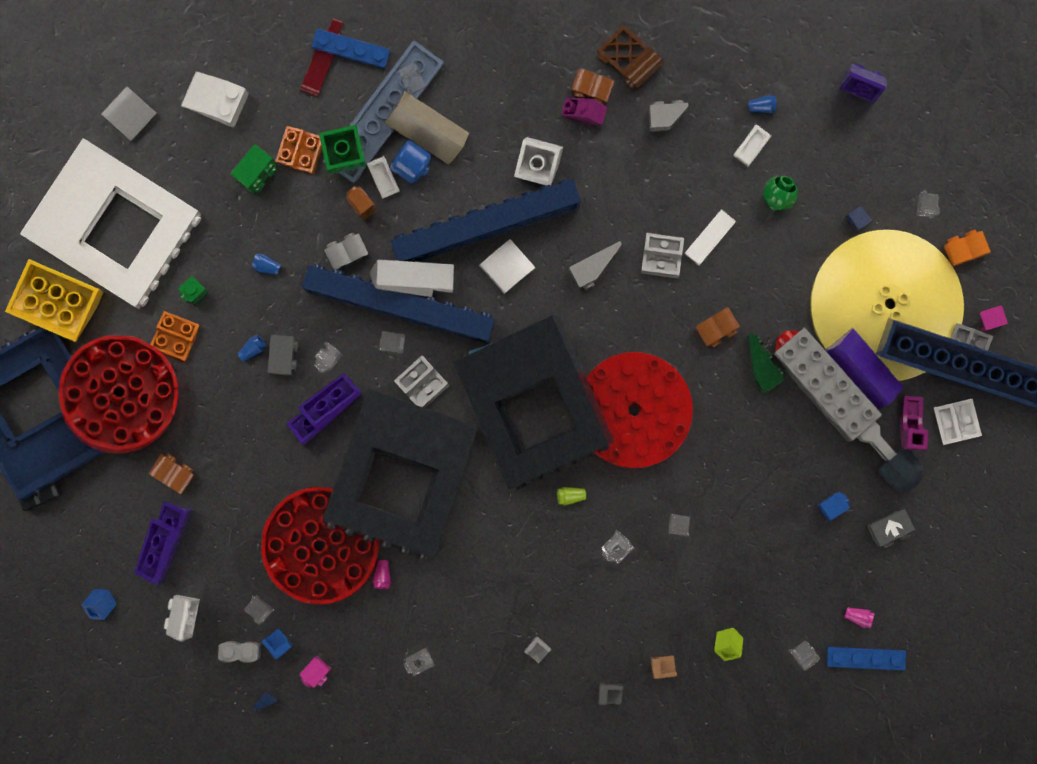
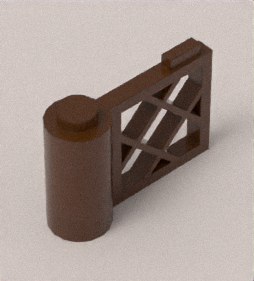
[597,24,664,89]

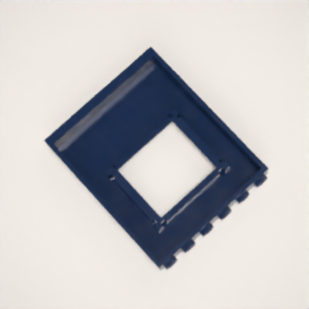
[0,326,105,502]

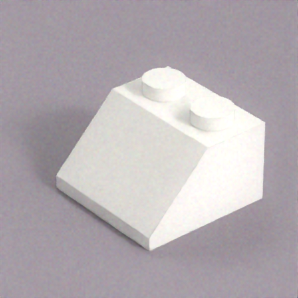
[514,137,563,185]

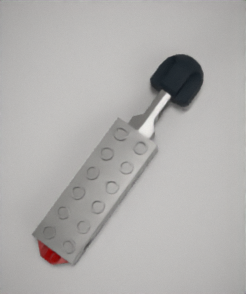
[772,327,923,491]

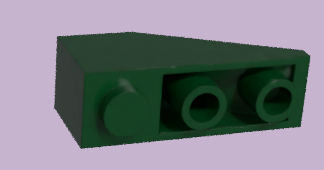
[747,332,784,394]

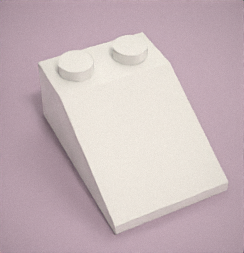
[181,71,249,128]
[164,595,200,641]

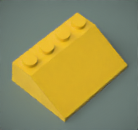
[5,259,104,342]

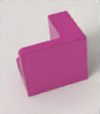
[980,305,1008,332]

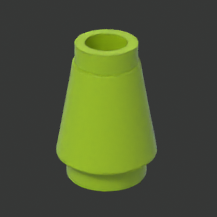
[557,487,586,506]

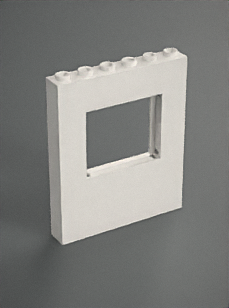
[20,138,201,309]

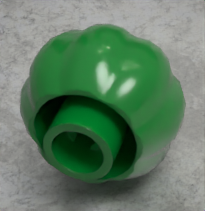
[763,176,798,210]

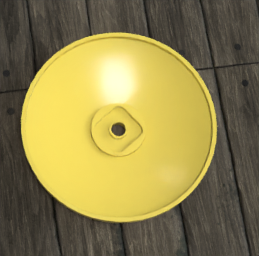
[810,230,964,381]

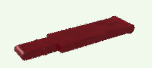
[300,18,344,97]

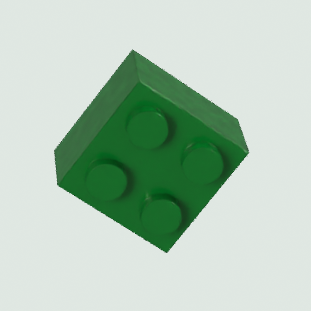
[319,125,366,174]
[231,144,277,195]

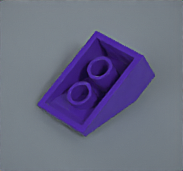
[839,64,887,103]

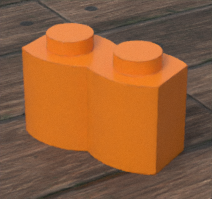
[944,229,991,267]

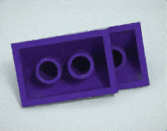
[825,328,903,409]
[286,373,362,447]
[134,501,193,584]

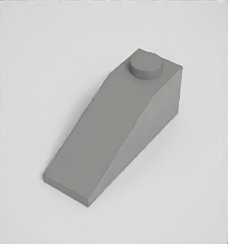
[569,241,622,290]

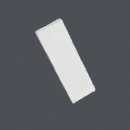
[684,210,736,265]

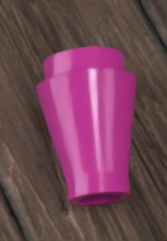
[372,560,391,589]
[844,607,875,629]

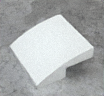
[479,239,535,294]
[934,399,982,445]

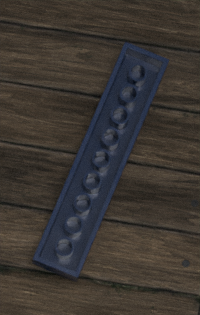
[391,179,581,262]
[302,264,495,345]
[876,318,1037,408]

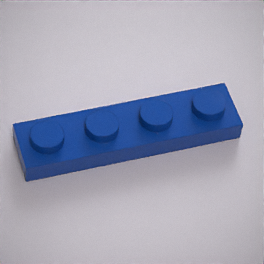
[312,29,390,69]
[827,647,906,670]

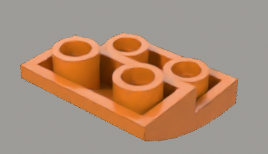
[275,126,322,174]
[150,311,200,363]

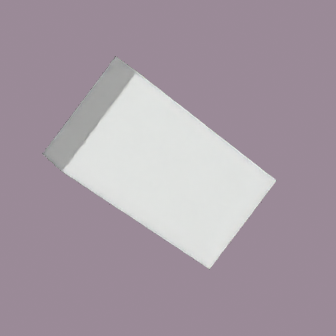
[733,125,771,167]
[367,156,400,199]

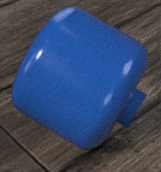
[390,140,431,183]

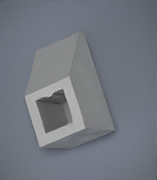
[649,100,688,131]

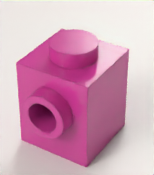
[300,656,331,688]

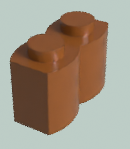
[571,68,615,105]
[346,186,377,220]
[695,307,740,348]
[148,453,195,495]

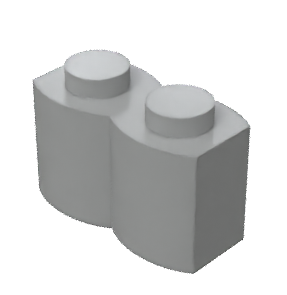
[324,233,369,271]
[218,641,261,662]

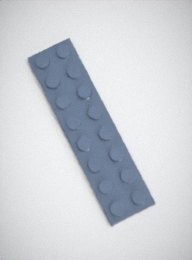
[323,40,444,184]

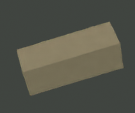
[384,91,469,165]

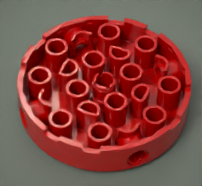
[59,335,178,453]
[587,352,693,468]
[261,487,379,604]

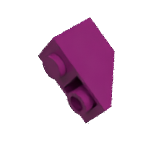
[561,97,607,125]

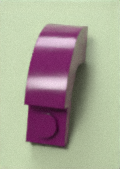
[900,396,928,451]

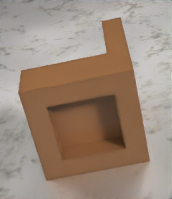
[651,656,677,679]

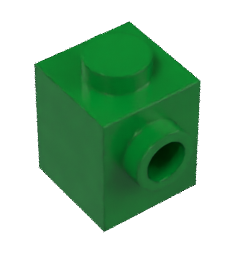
[178,276,208,305]

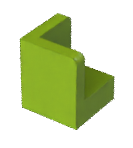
[714,628,743,661]

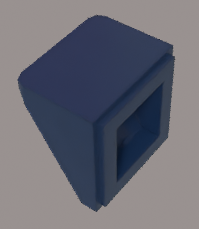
[846,206,872,232]
[253,692,279,711]

